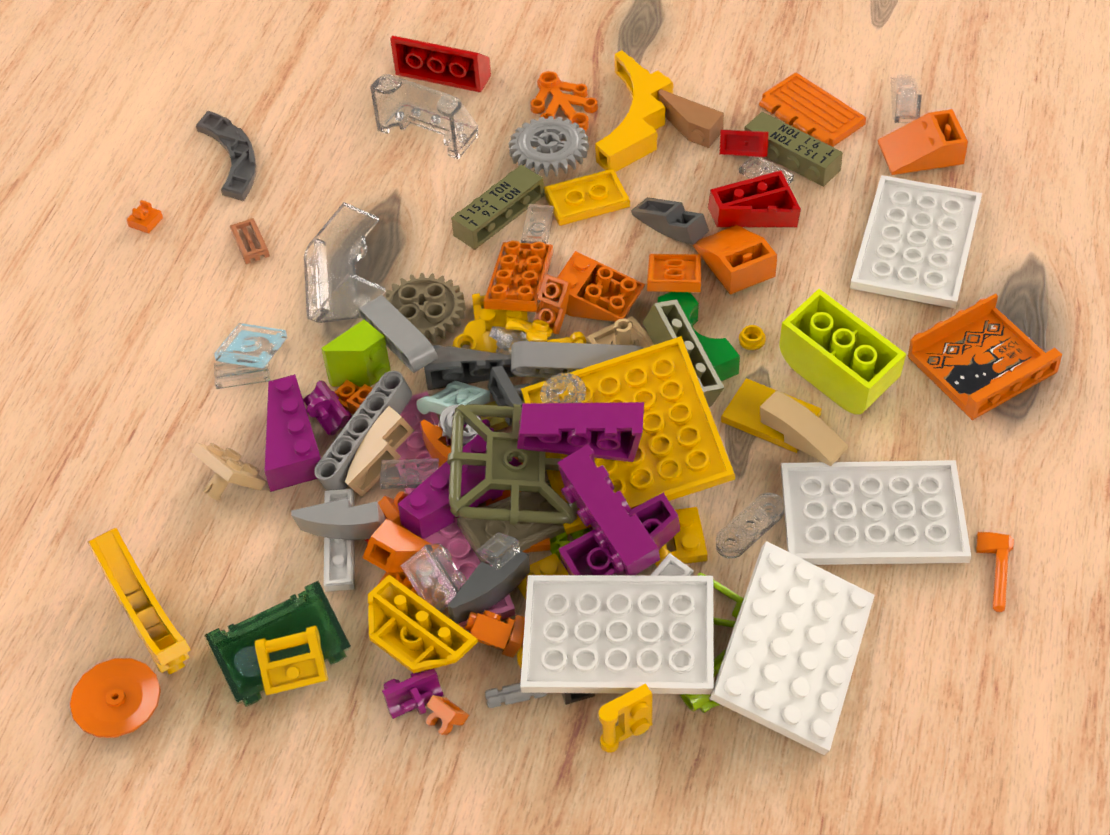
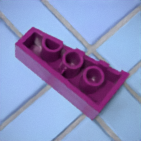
[264,374,321,492]
[517,402,644,462]
[398,434,522,539]
[558,444,660,576]
[558,492,680,575]

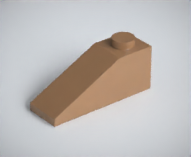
[658,89,724,148]

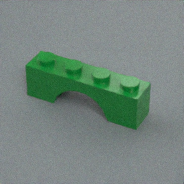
[657,292,740,381]

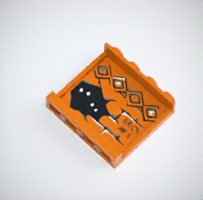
[908,293,1063,420]

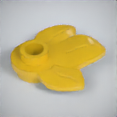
[505,318,553,342]
[452,319,505,353]

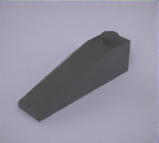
[424,345,516,390]

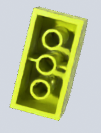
[779,289,906,414]

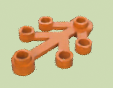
[530,71,598,132]

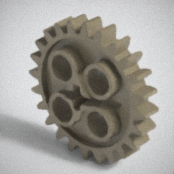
[385,273,466,343]

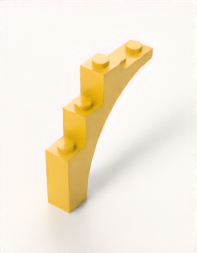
[595,50,674,172]
[87,527,191,674]

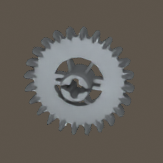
[509,116,589,177]

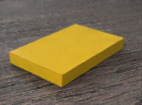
[544,169,630,226]
[721,378,822,453]

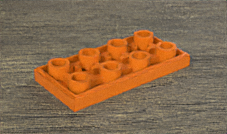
[484,240,553,312]

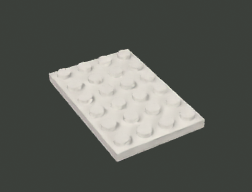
[850,175,982,309]
[781,460,971,565]
[710,541,875,755]
[520,575,714,694]

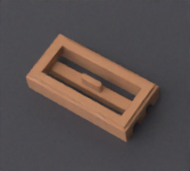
[230,218,270,264]

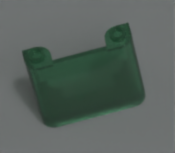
[204,581,351,707]

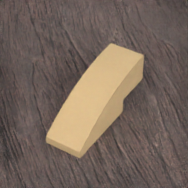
[760,390,848,466]
[345,406,415,498]

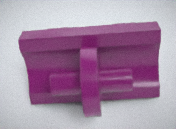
[303,380,352,436]
[382,668,444,719]

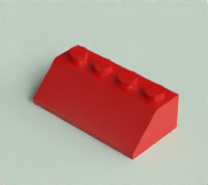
[390,35,491,93]

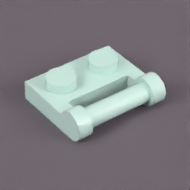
[416,381,490,415]

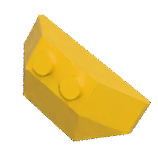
[368,575,478,673]

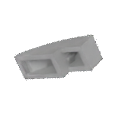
[291,498,385,540]

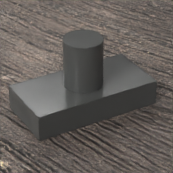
[487,366,530,426]

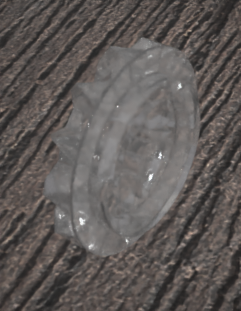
[541,373,586,403]

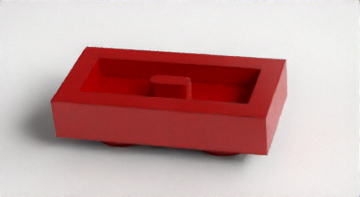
[719,129,769,157]

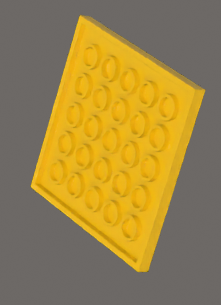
[521,336,735,534]

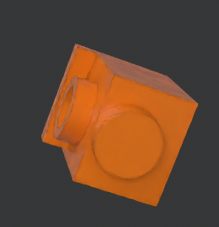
[464,610,515,650]

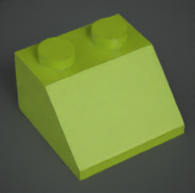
[321,319,391,387]

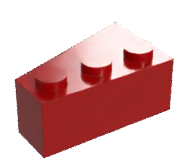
[708,170,801,227]

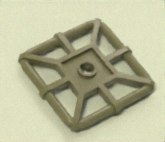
[447,404,579,525]

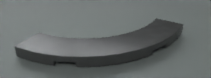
[196,111,257,201]

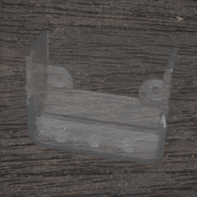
[304,202,386,323]

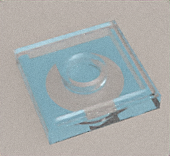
[214,323,287,369]

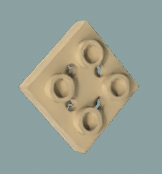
[586,316,654,348]
[191,443,267,500]

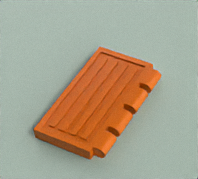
[759,72,866,147]

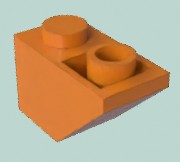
[362,519,438,573]

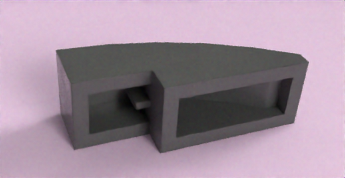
[631,197,709,245]
[448,545,530,624]

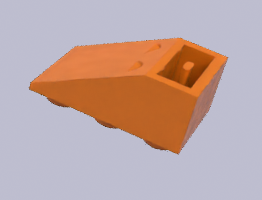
[878,109,968,175]
[692,225,777,295]
[557,251,645,322]

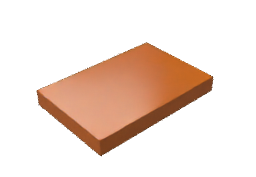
[647,254,701,292]

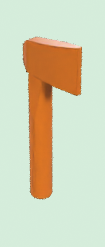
[976,532,1014,612]

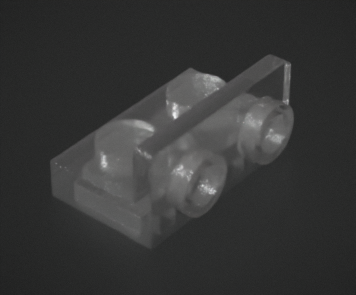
[401,543,467,612]

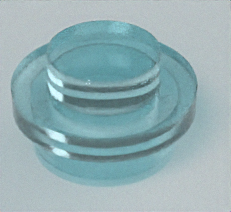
[234,646,260,677]

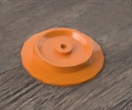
[70,658,161,738]

